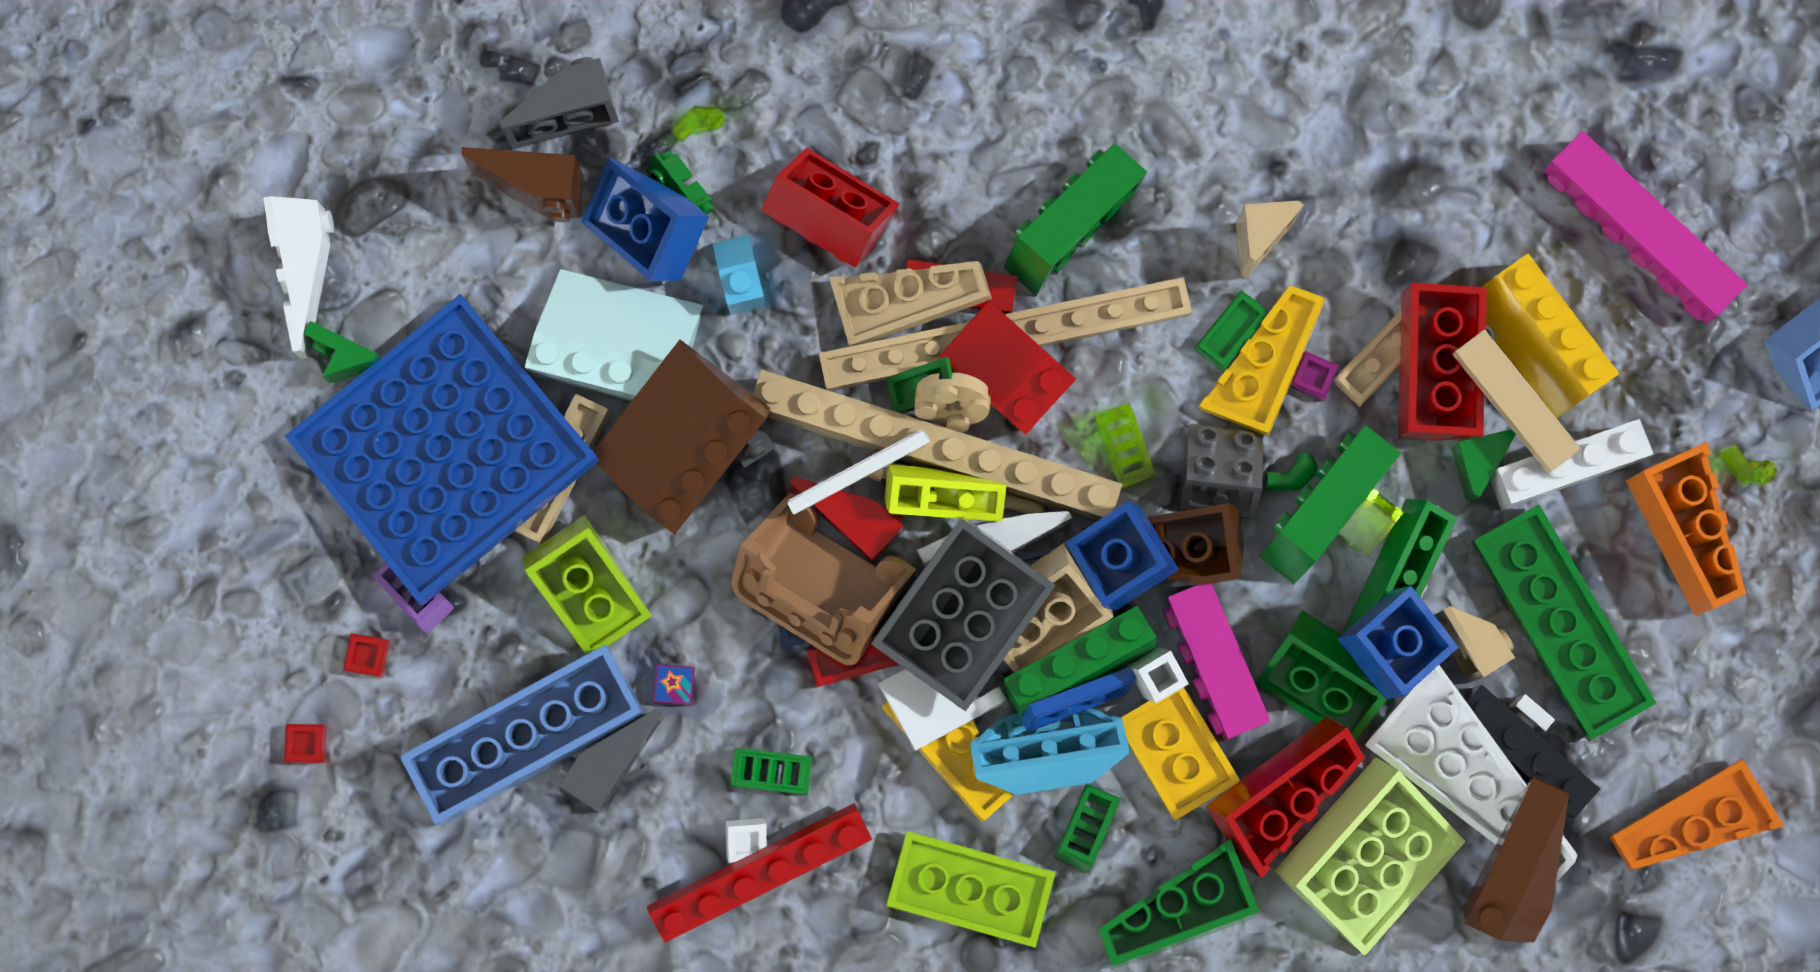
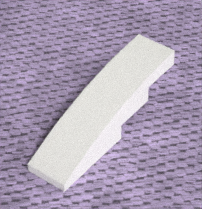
[917,511,1072,568]

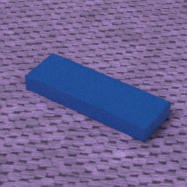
[1021,667,1136,731]

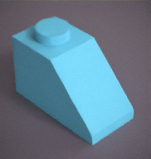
[713,235,766,315]

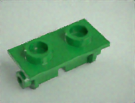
[646,151,714,215]

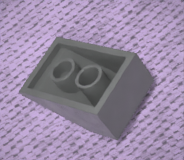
[499,57,619,150]

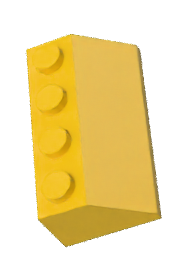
[1482,253,1620,418]

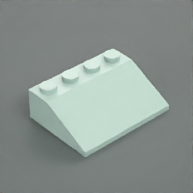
[525,269,704,401]

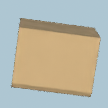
[1236,200,1304,279]

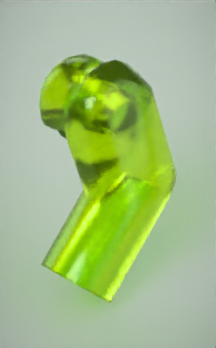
[670,106,725,142]
[1720,444,1777,485]

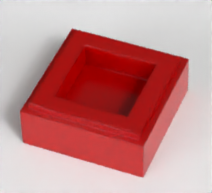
[343,633,390,678]
[284,724,327,763]

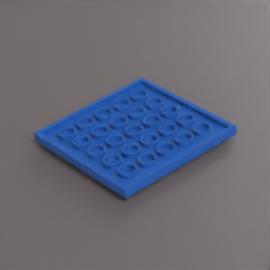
[285,294,599,606]

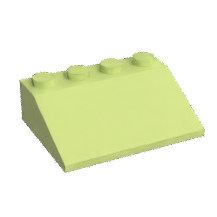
[1274,757,1466,956]

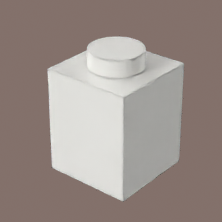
[1126,647,1189,703]

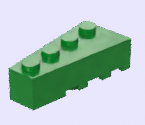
[1004,143,1147,296]
[1259,425,1401,584]
[1097,838,1259,970]

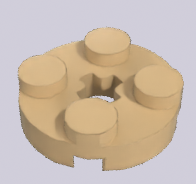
[914,373,991,432]

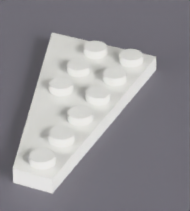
[1365,665,1577,882]

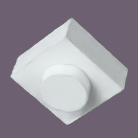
[1508,694,1555,733]
[726,818,767,863]

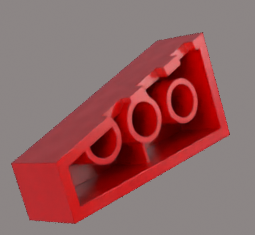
[1206,717,1365,879]

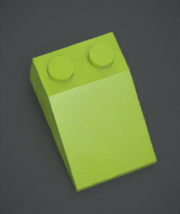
[521,515,652,655]

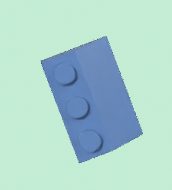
[1764,298,1820,411]

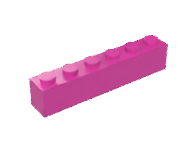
[1544,130,1748,324]

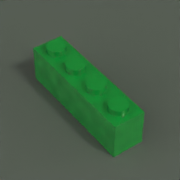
[1342,499,1458,634]
[1004,606,1157,719]

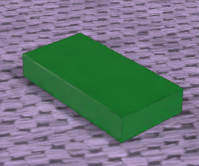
[1194,290,1269,371]

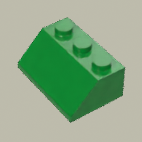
[1255,610,1387,740]

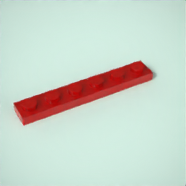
[646,803,872,943]

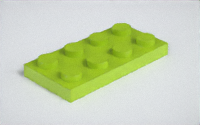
[886,831,1056,948]

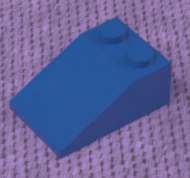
[581,158,709,281]

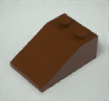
[461,147,584,222]

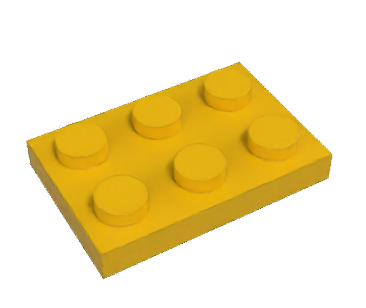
[1121,687,1240,821]

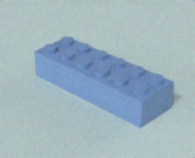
[400,644,646,826]

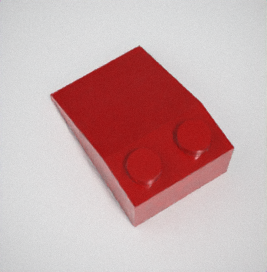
[939,301,1076,435]

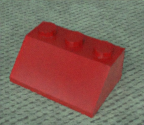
[761,147,900,268]

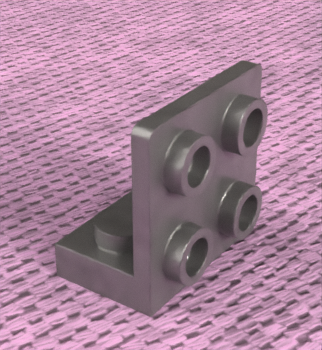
[1180,424,1264,518]

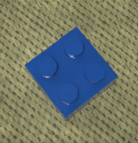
[1065,501,1179,611]
[1337,586,1459,699]

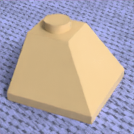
[1434,606,1515,683]

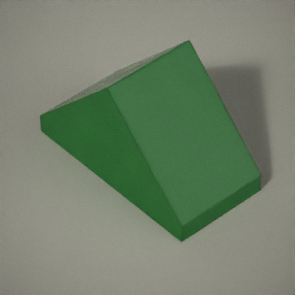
[1451,429,1516,502]

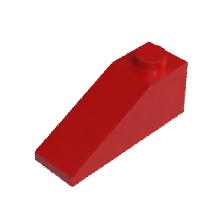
[790,477,904,564]

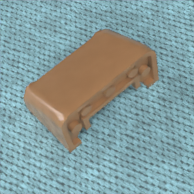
[731,492,917,665]

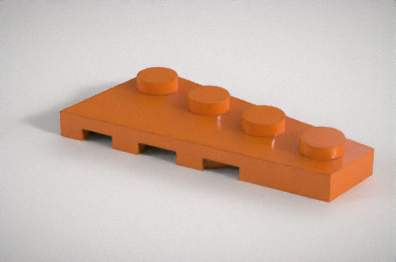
[1609,759,1784,870]

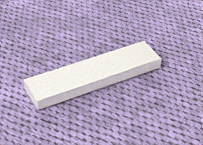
[787,429,931,515]

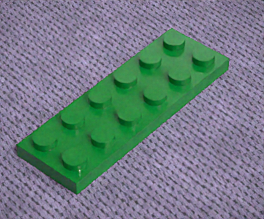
[1471,504,1657,741]

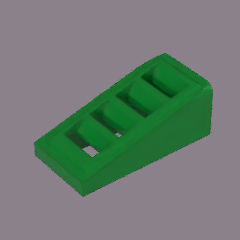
[731,748,812,795]
[1054,784,1121,873]

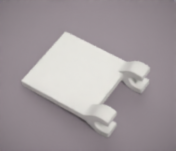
[878,669,1006,751]

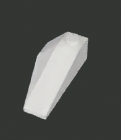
[264,196,334,359]

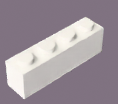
[1490,419,1653,510]

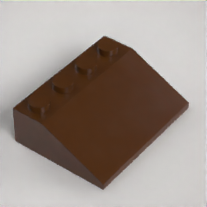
[593,339,771,535]

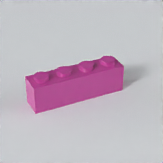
[1162,584,1271,741]

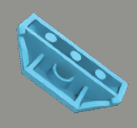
[970,708,1129,795]

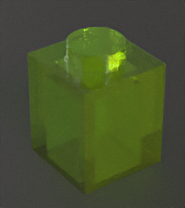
[1339,489,1403,556]

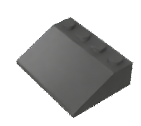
[871,516,1056,712]

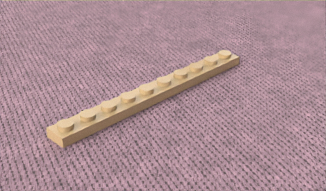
[819,277,1192,391]

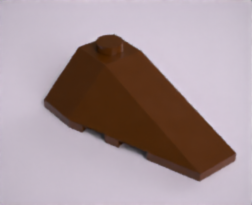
[1082,503,1244,585]
[1463,775,1569,942]

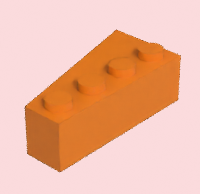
[1626,442,1746,616]

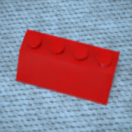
[1398,283,1487,441]

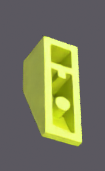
[884,464,1007,522]

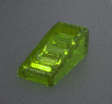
[1093,402,1156,489]

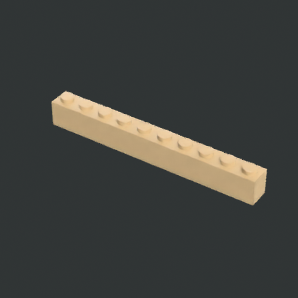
[753,369,1122,522]

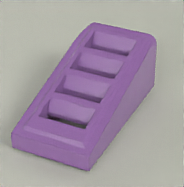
[372,563,454,633]

